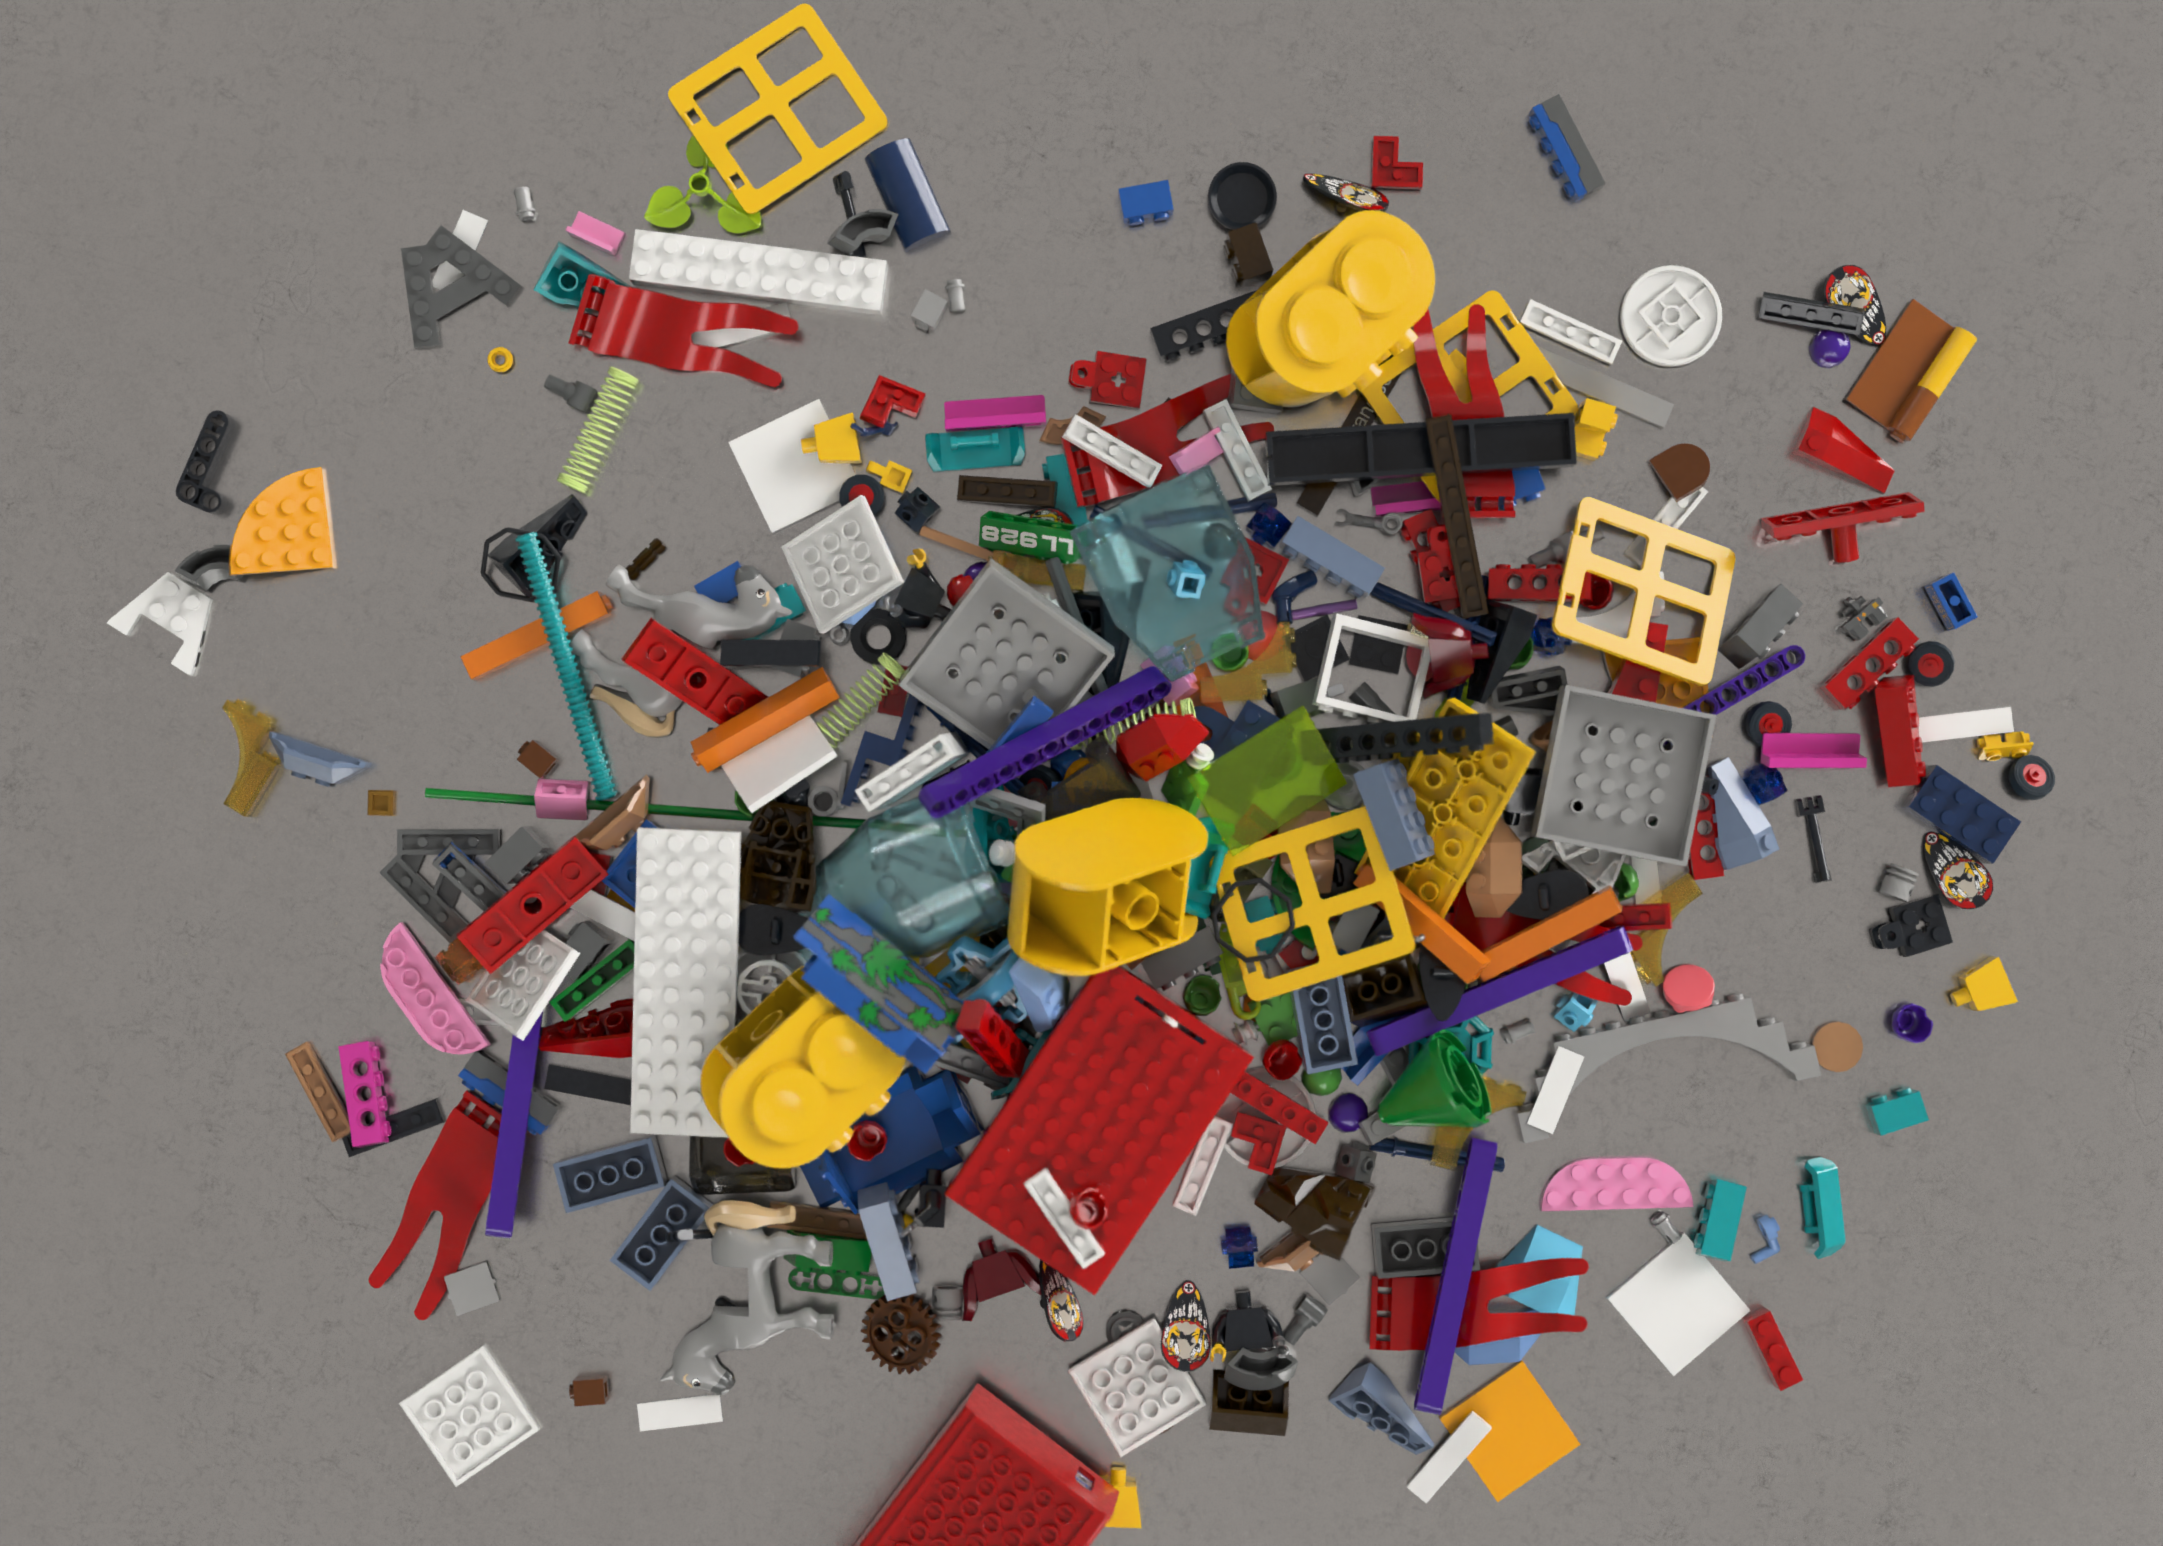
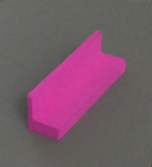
[944,395,1046,432]
[1371,481,1477,517]
[1760,733,1867,768]

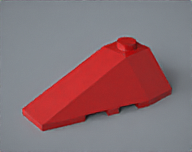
[1792,407,1895,494]
[538,999,633,1058]

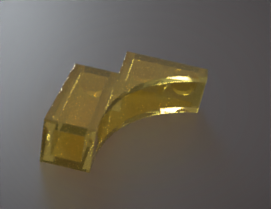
[988,550,1086,592]
[1200,622,1296,703]
[222,698,282,817]
[1630,872,1703,987]
[1430,1077,1527,1171]

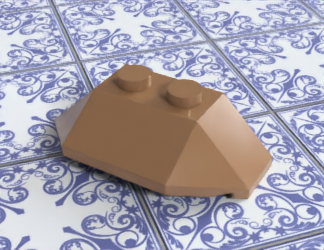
[575,774,650,850]
[1277,795,1335,893]
[1466,816,1522,918]
[1255,1232,1324,1271]

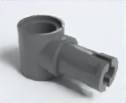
[544,375,597,413]
[1284,1294,1328,1345]

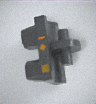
[1839,596,1888,641]

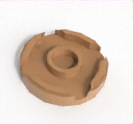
[1812,1021,1863,1072]

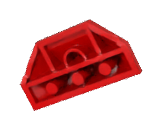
[1116,714,1209,782]

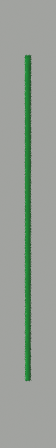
[425,788,1017,840]

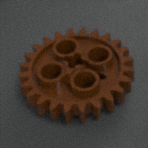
[861,1294,942,1374]

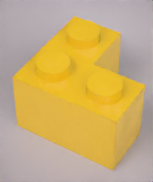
[1574,398,1618,461]

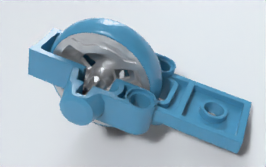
[936,936,1028,1045]

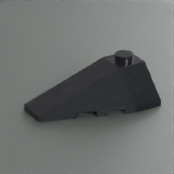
[488,494,587,598]
[1072,591,1125,695]
[1466,599,1537,704]

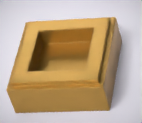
[367,790,395,816]

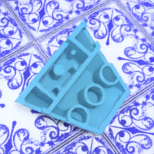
[1497,1224,1583,1315]

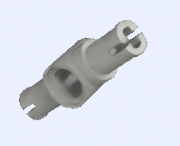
[1530,525,1605,569]

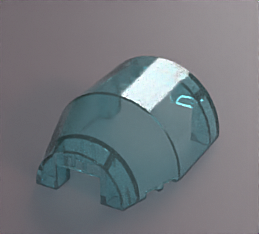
[1070,463,1264,682]
[814,797,1011,958]

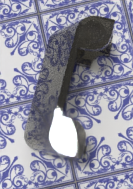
[1017,735,1141,821]
[689,1136,795,1195]

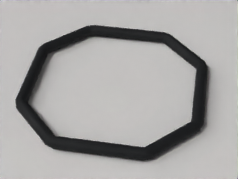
[480,527,561,602]
[1212,878,1295,963]

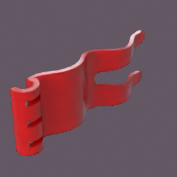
[568,274,799,387]
[1413,304,1516,519]
[1061,374,1274,508]
[1444,880,1643,1006]
[369,1090,502,1320]
[1369,1258,1589,1351]

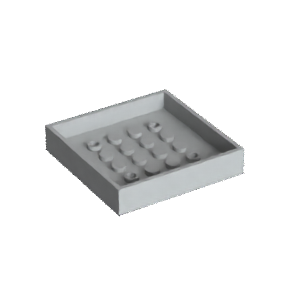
[899,558,1115,749]
[1531,685,1716,867]

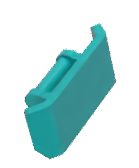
[925,427,1025,472]
[1185,817,1235,919]
[990,1028,1053,1100]
[1799,1157,1846,1259]

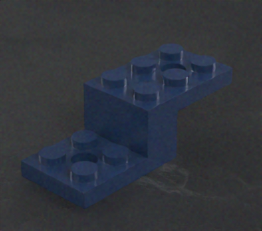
[841,694,925,807]

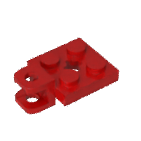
[1068,351,1147,409]
[1417,524,1459,603]
[1221,537,1289,618]

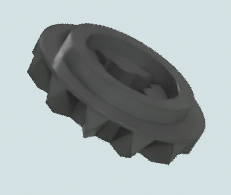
[1106,1311,1144,1344]

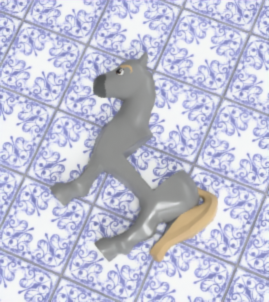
[570,564,792,738]
[660,1200,834,1395]

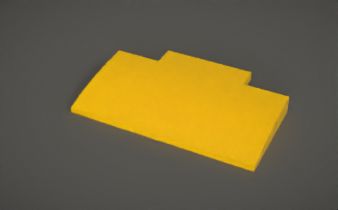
[1354,698,1535,919]

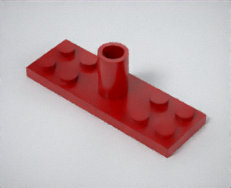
[1760,492,1925,562]
[621,618,769,725]
[456,835,608,974]

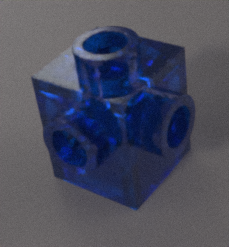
[1246,502,1292,547]
[1533,617,1572,656]
[1743,764,1788,805]
[1221,1227,1258,1269]

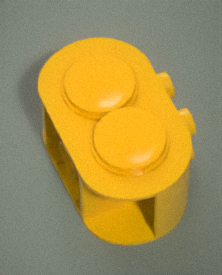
[1226,210,1435,407]
[1007,798,1208,976]
[700,966,906,1168]

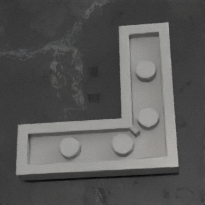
[970,789,1046,838]
[1358,1047,1409,1145]

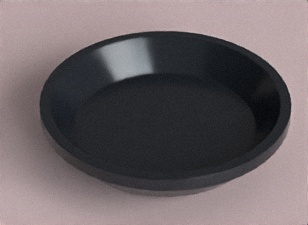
[1208,162,1277,230]

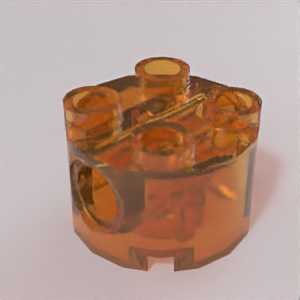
[435,938,484,986]

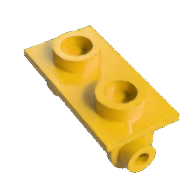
[1977,731,2034,761]

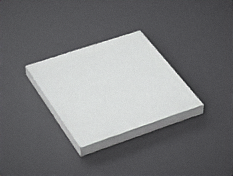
[728,399,856,534]
[781,495,904,634]
[721,715,837,813]
[466,930,580,1040]
[1607,1232,1751,1376]
[1068,1317,1207,1458]
[399,1345,541,1487]

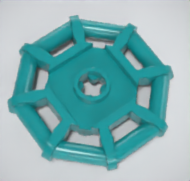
[1406,1016,1494,1076]

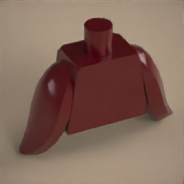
[1411,613,1489,699]
[962,1238,1041,1321]

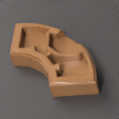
[1039,406,1106,446]

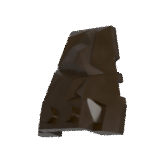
[739,801,817,912]
[1254,1167,1376,1261]

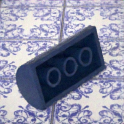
[864,138,951,252]

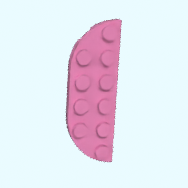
[380,922,490,1055]
[1540,1157,1693,1211]

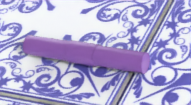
[1291,599,1357,620]

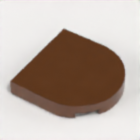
[1649,443,1710,503]

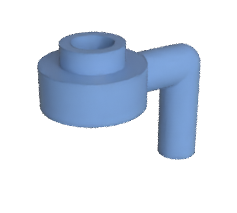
[1750,1214,1780,1264]

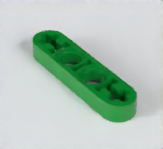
[788,1267,885,1299]

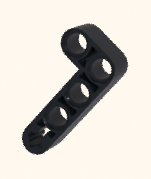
[176,410,235,515]

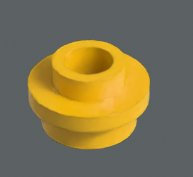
[487,347,513,373]

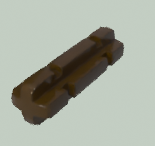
[625,538,666,581]

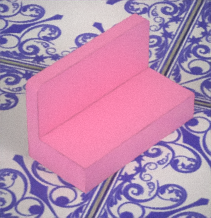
[565,211,626,256]
[1169,427,1224,478]
[534,779,589,820]

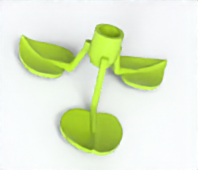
[644,122,761,234]

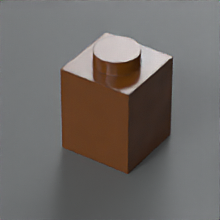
[517,740,560,779]
[569,1375,609,1407]

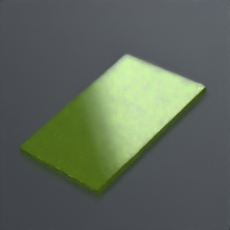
[1188,705,1347,856]

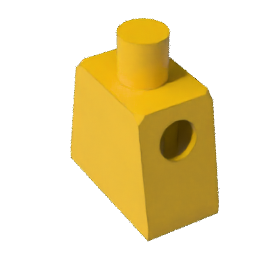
[801,413,862,464]
[1950,956,2018,1011]
[1105,1467,1141,1528]

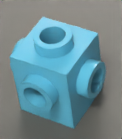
[1167,560,1206,599]
[1554,992,1598,1032]

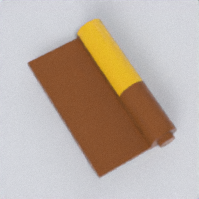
[1845,299,1977,443]

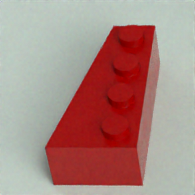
[1608,622,1668,703]
[1875,675,1926,787]

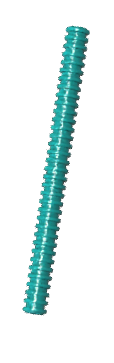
[515,532,618,801]

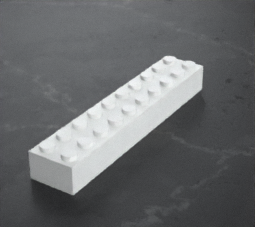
[629,229,888,315]

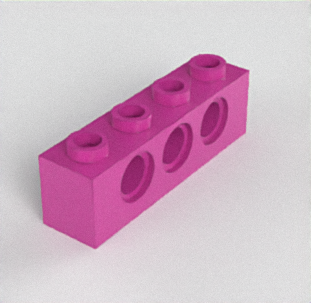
[338,1041,391,1147]

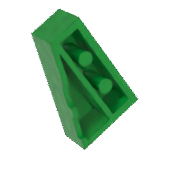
[783,1230,871,1276]

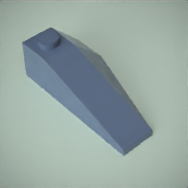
[1708,757,1779,870]
[1328,1362,1434,1455]

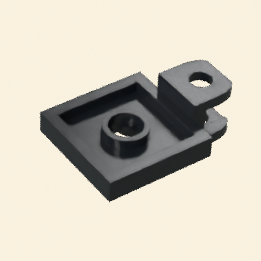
[1870,894,1953,957]

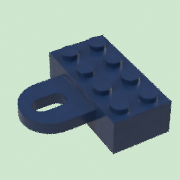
[1194,700,1294,816]

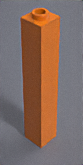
[460,591,613,681]
[691,667,840,773]
[1353,863,1491,984]
[1479,885,1622,982]

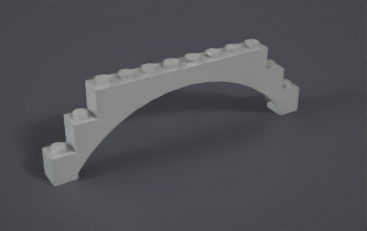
[1514,993,1822,1144]

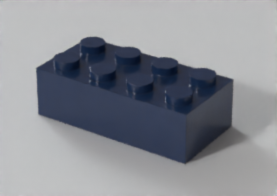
[1902,765,2021,864]

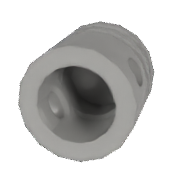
[808,786,838,816]
[1879,863,1919,903]
[932,1286,963,1321]

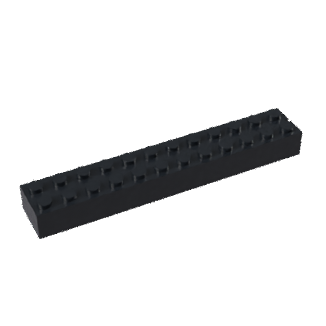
[1264,413,1577,486]

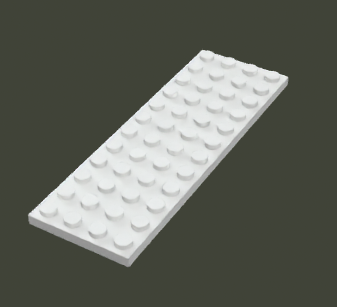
[630,828,741,1137]

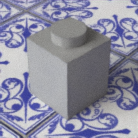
[911,289,948,332]

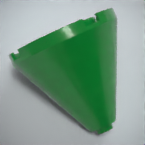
[1377,1029,1492,1128]

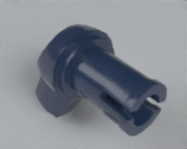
[1271,570,1318,625]

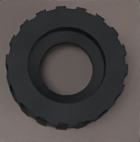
[850,608,907,665]

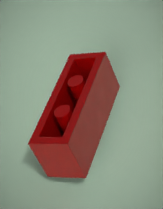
[1742,1307,1803,1391]

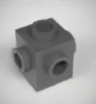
[1335,1142,1377,1183]

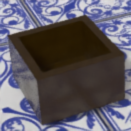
[1223,222,1273,288]

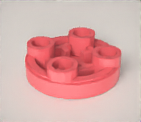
[1663,965,1714,1013]

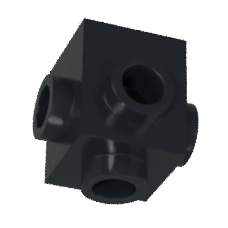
[895,487,940,533]

